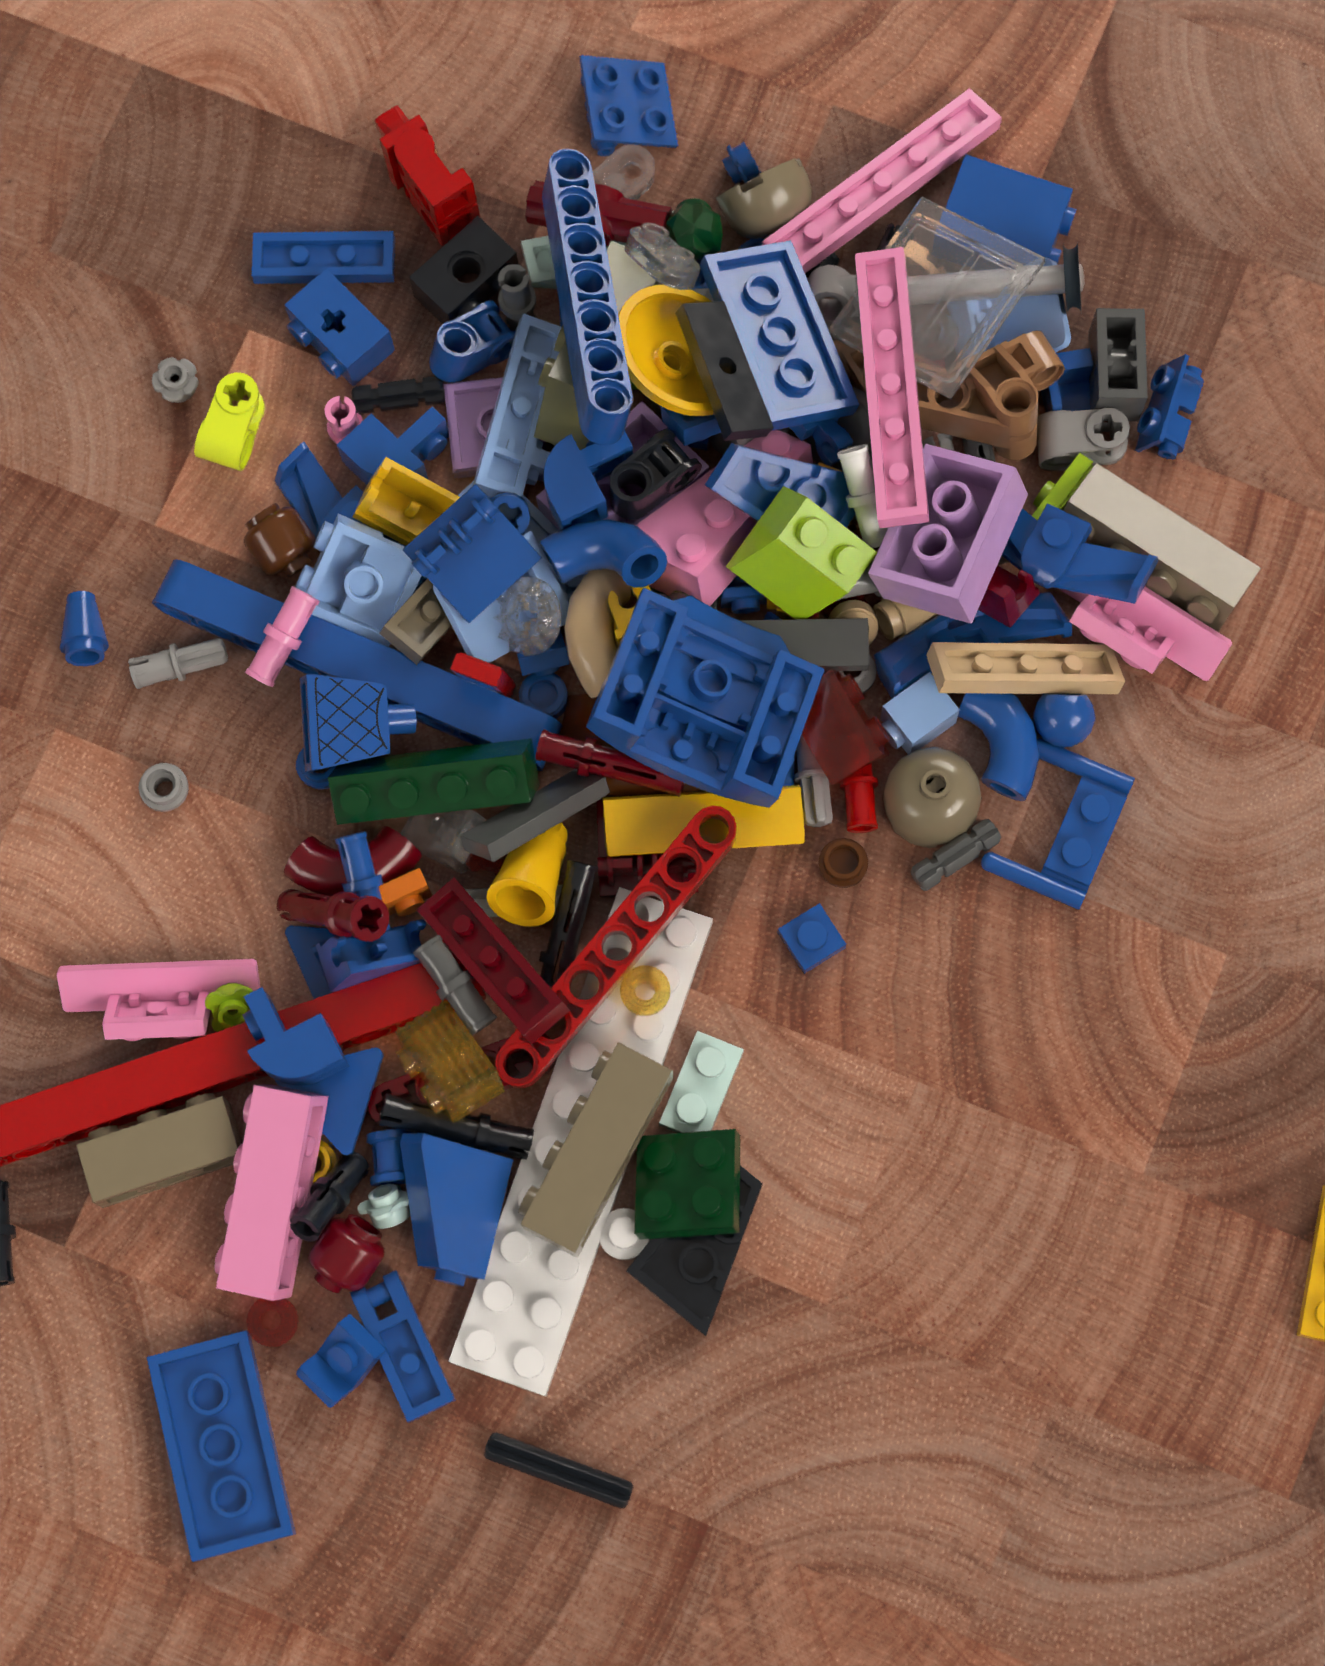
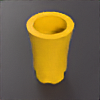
[486,823,568,927]

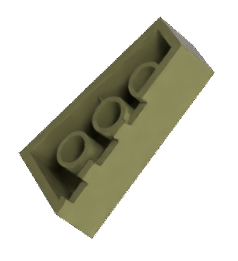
[534,241,665,450]

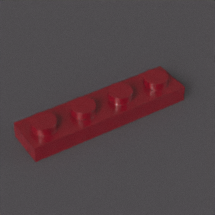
[416,877,570,1044]

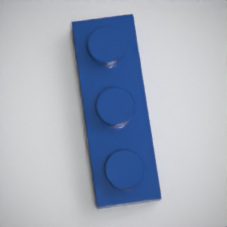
[252,231,395,284]

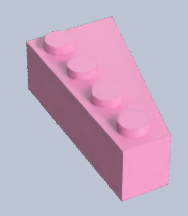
[635,430,813,606]

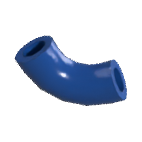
[539,519,667,588]
[958,693,1040,802]

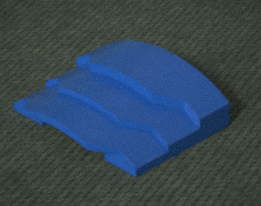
[586,588,825,808]

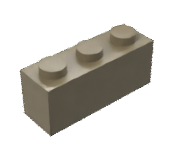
[76,1093,242,1208]

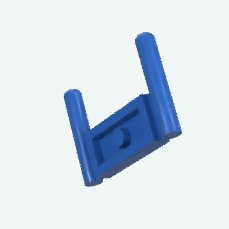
[981,738,1135,910]

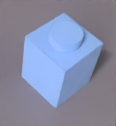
[879,672,960,754]

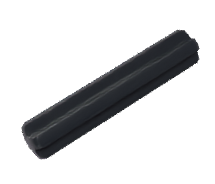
[484,1432,633,1509]

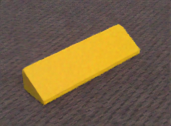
[603,785,805,857]

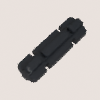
[351,376,445,414]

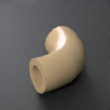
[564,569,631,698]

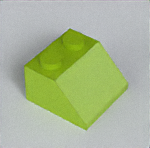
[726,486,877,620]

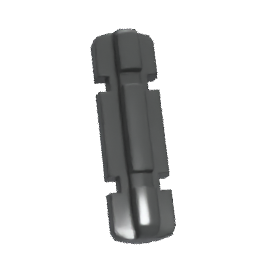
[911,819,1001,891]

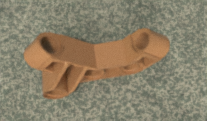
[833,327,1065,460]

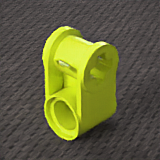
[194,372,265,471]

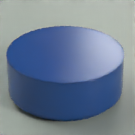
[519,673,568,719]

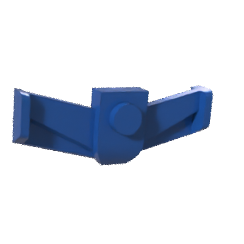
[274,442,427,594]
[1002,503,1158,604]
[874,591,1072,699]

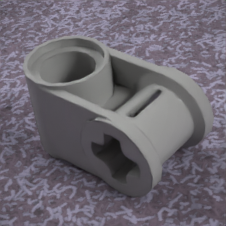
[1037,408,1130,471]

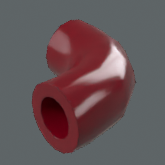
[284,826,422,897]

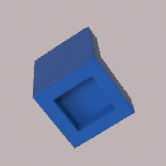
[1041,348,1093,413]

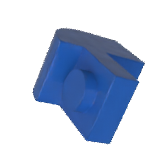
[337,406,449,485]
[544,431,634,530]
[242,987,349,1086]

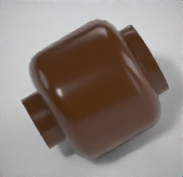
[244,503,316,578]

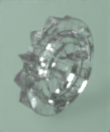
[493,577,561,656]

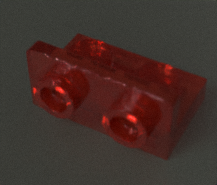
[802,669,890,785]

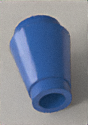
[60,591,109,666]

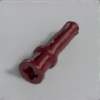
[276,889,389,942]

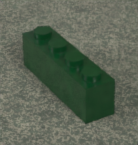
[328,738,540,825]

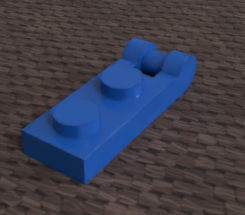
[350,1269,456,1423]

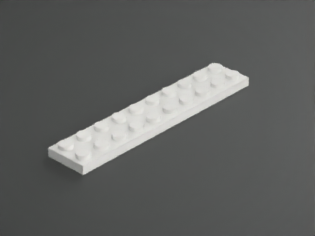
[448,887,713,1397]

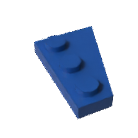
[705,443,855,528]

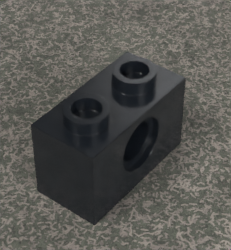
[409,216,519,324]

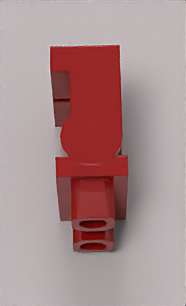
[374,105,481,247]

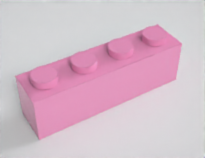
[215,1085,329,1301]

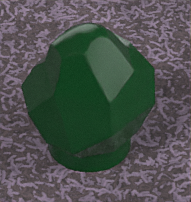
[664,198,723,262]

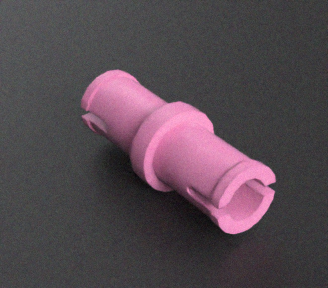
[245,586,320,687]

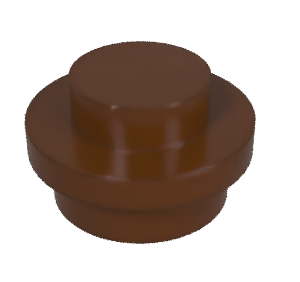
[819,838,868,888]

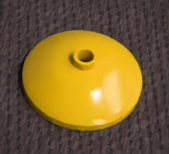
[618,285,714,416]

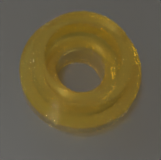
[620,965,670,1016]

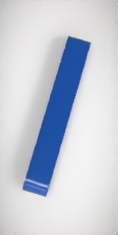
[542,149,633,445]

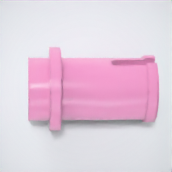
[325,396,363,444]

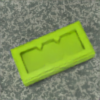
[1032,452,1094,521]

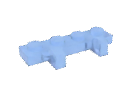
[472,313,561,497]

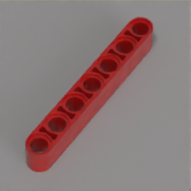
[495,806,737,1088]

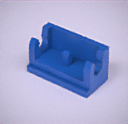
[316,919,427,992]

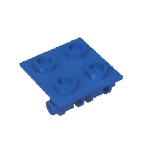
[579,55,678,157]
[402,484,542,623]

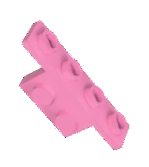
[1058,586,1232,681]
[57,959,261,1041]

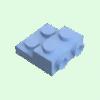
[295,513,422,647]

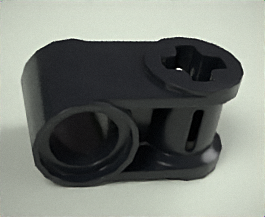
[610,428,702,520]

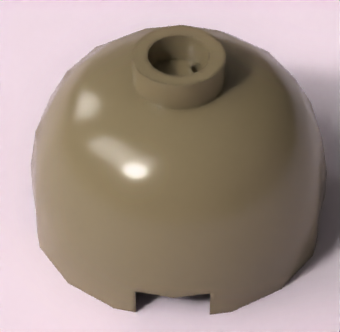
[716,158,812,239]
[882,747,982,848]

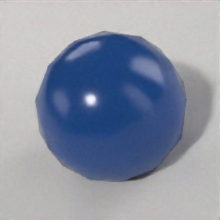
[1033,694,1096,748]

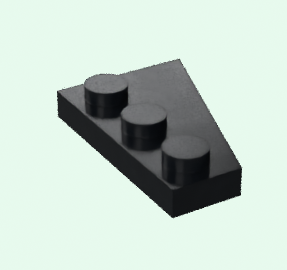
[626,1165,763,1337]

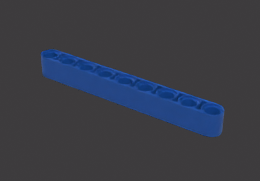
[152,559,563,771]

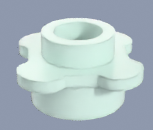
[357,1184,410,1229]

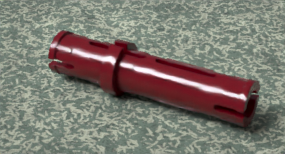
[535,729,684,797]

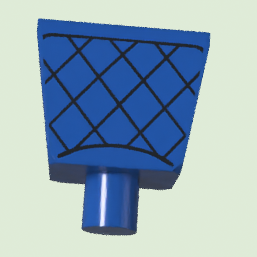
[300,674,417,772]

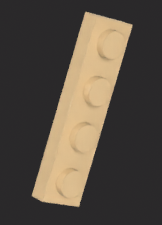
[926,642,1125,694]

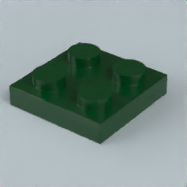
[634,1129,741,1240]

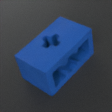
[284,268,395,387]

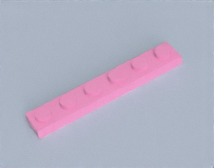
[762,88,1002,273]
[855,247,930,528]

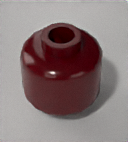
[308,1214,385,1293]

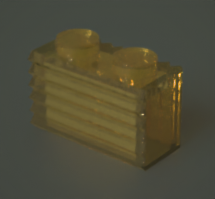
[395,1001,505,1124]

